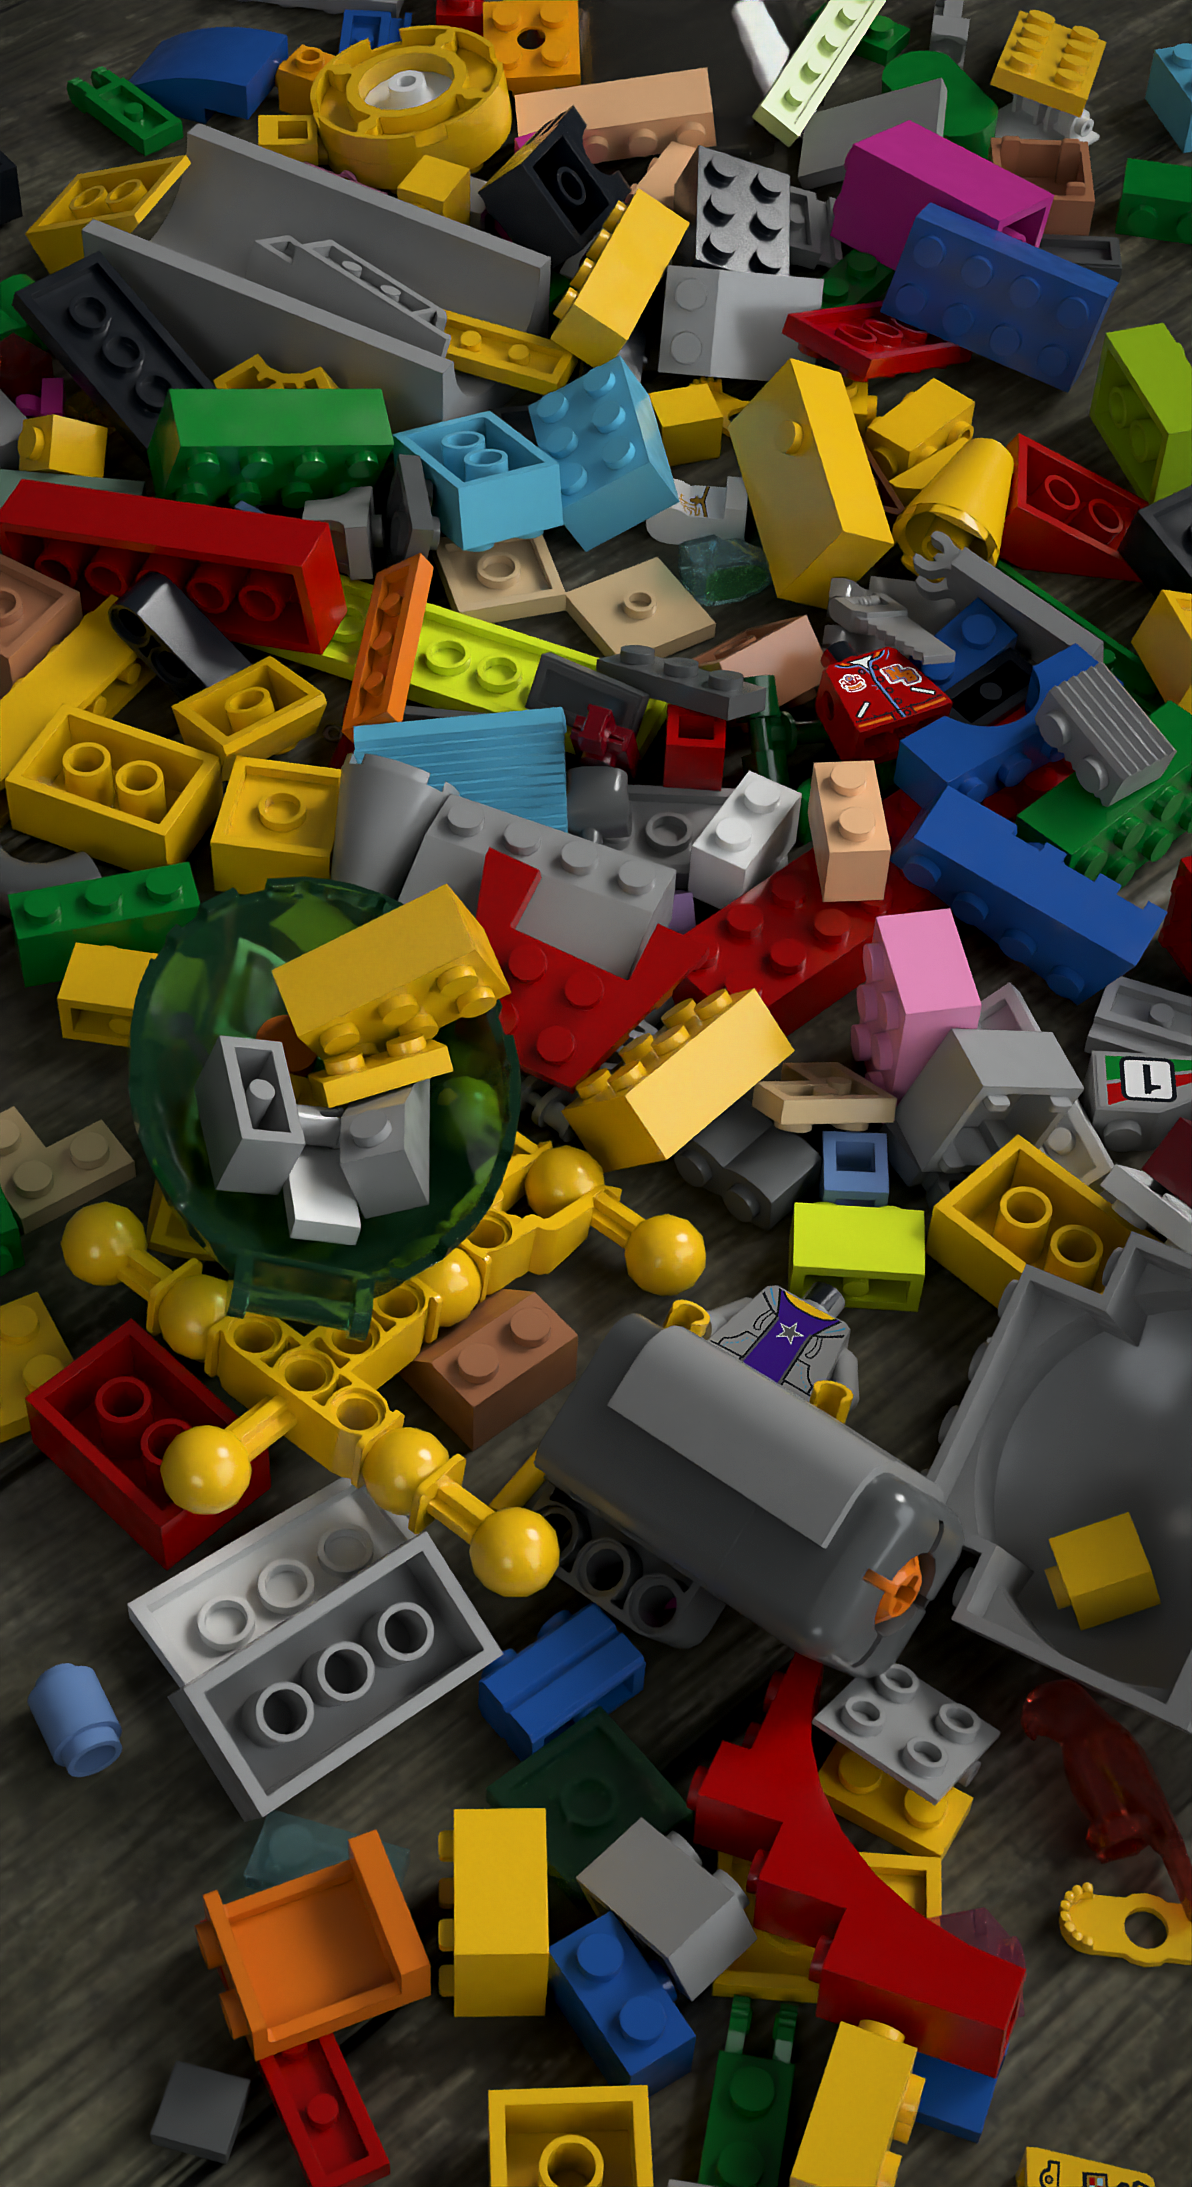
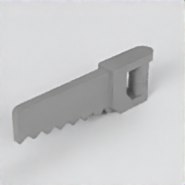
[829,593,956,665]

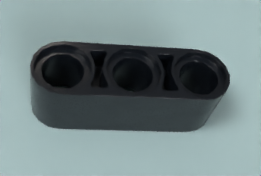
[108,571,252,701]

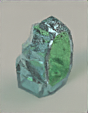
[678,534,772,607]

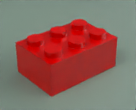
[25,1318,271,1571]

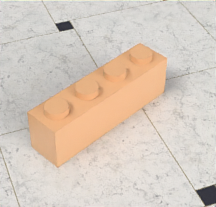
[514,67,717,164]

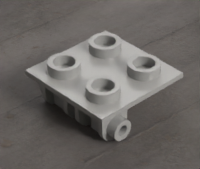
[812,1663,1001,1805]

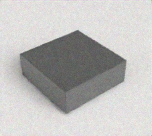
[150,2060,252,2164]

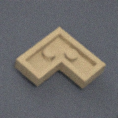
[752,1062,897,1133]
[0,1106,136,1235]

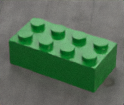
[147,389,394,509]
[1015,700,1192,890]

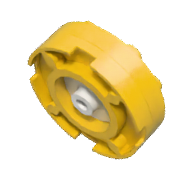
[310,25,513,194]

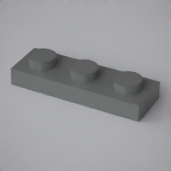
[596,645,766,721]

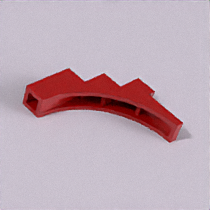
[686,1652,1026,2079]

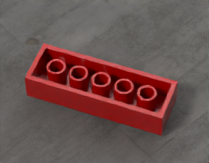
[0,479,347,655]

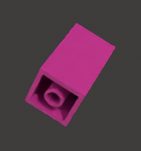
[830,120,1054,270]

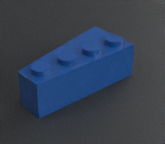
[890,785,1168,1005]

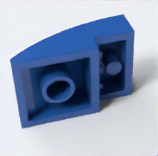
[129,27,288,124]

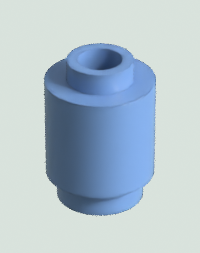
[27,1663,122,1777]

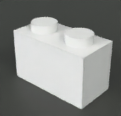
[688,771,802,909]

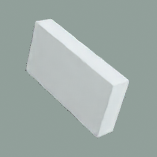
[283,1145,361,1245]

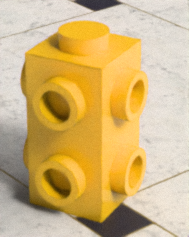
[864,378,975,481]

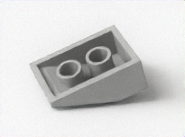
[658,265,824,381]

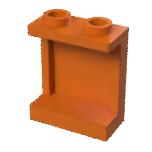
[194,1829,431,2062]

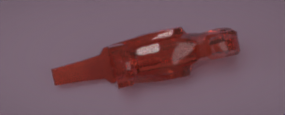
[1021,1679,1192,1922]

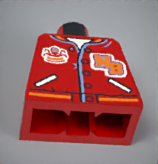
[815,641,953,765]

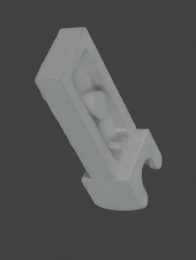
[929,0,970,70]

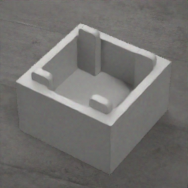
[894,1028,1084,1173]

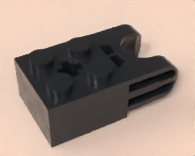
[478,105,632,270]

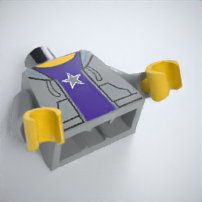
[662,1281,859,1424]

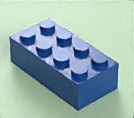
[880,202,1119,393]

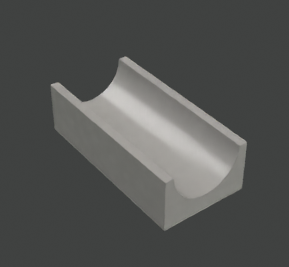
[81,123,551,454]

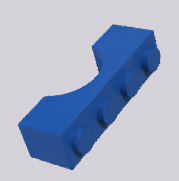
[893,643,1124,808]

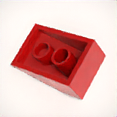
[999,433,1149,582]

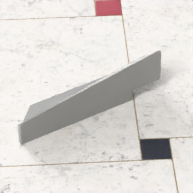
[244,235,451,358]

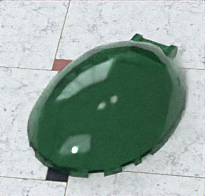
[127,877,521,1342]

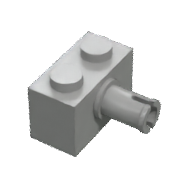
[194,1035,345,1195]

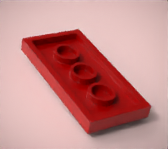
[781,301,973,383]

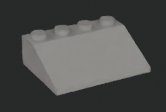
[394,793,677,980]

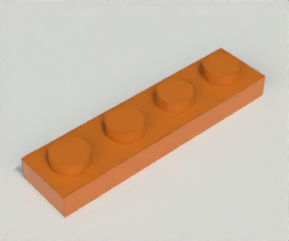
[342,553,434,744]

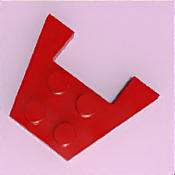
[458,847,710,1094]

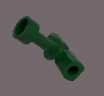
[736,675,837,789]

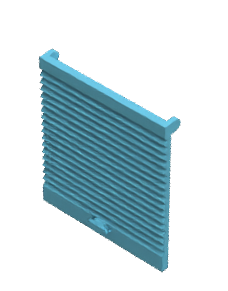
[354,707,568,910]

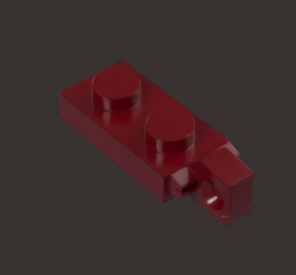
[570,704,644,785]

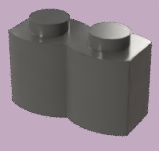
[674,1096,822,1230]

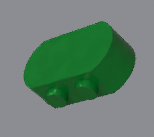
[881,51,998,160]

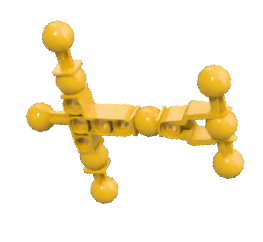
[61,1078,706,1597]

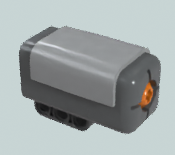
[532,1313,965,1678]

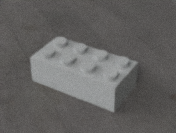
[167,1531,503,1822]

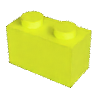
[788,1202,925,1312]

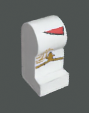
[646,476,748,551]

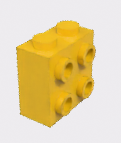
[789,2020,926,2187]

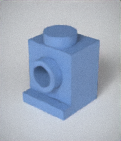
[819,1131,889,1208]

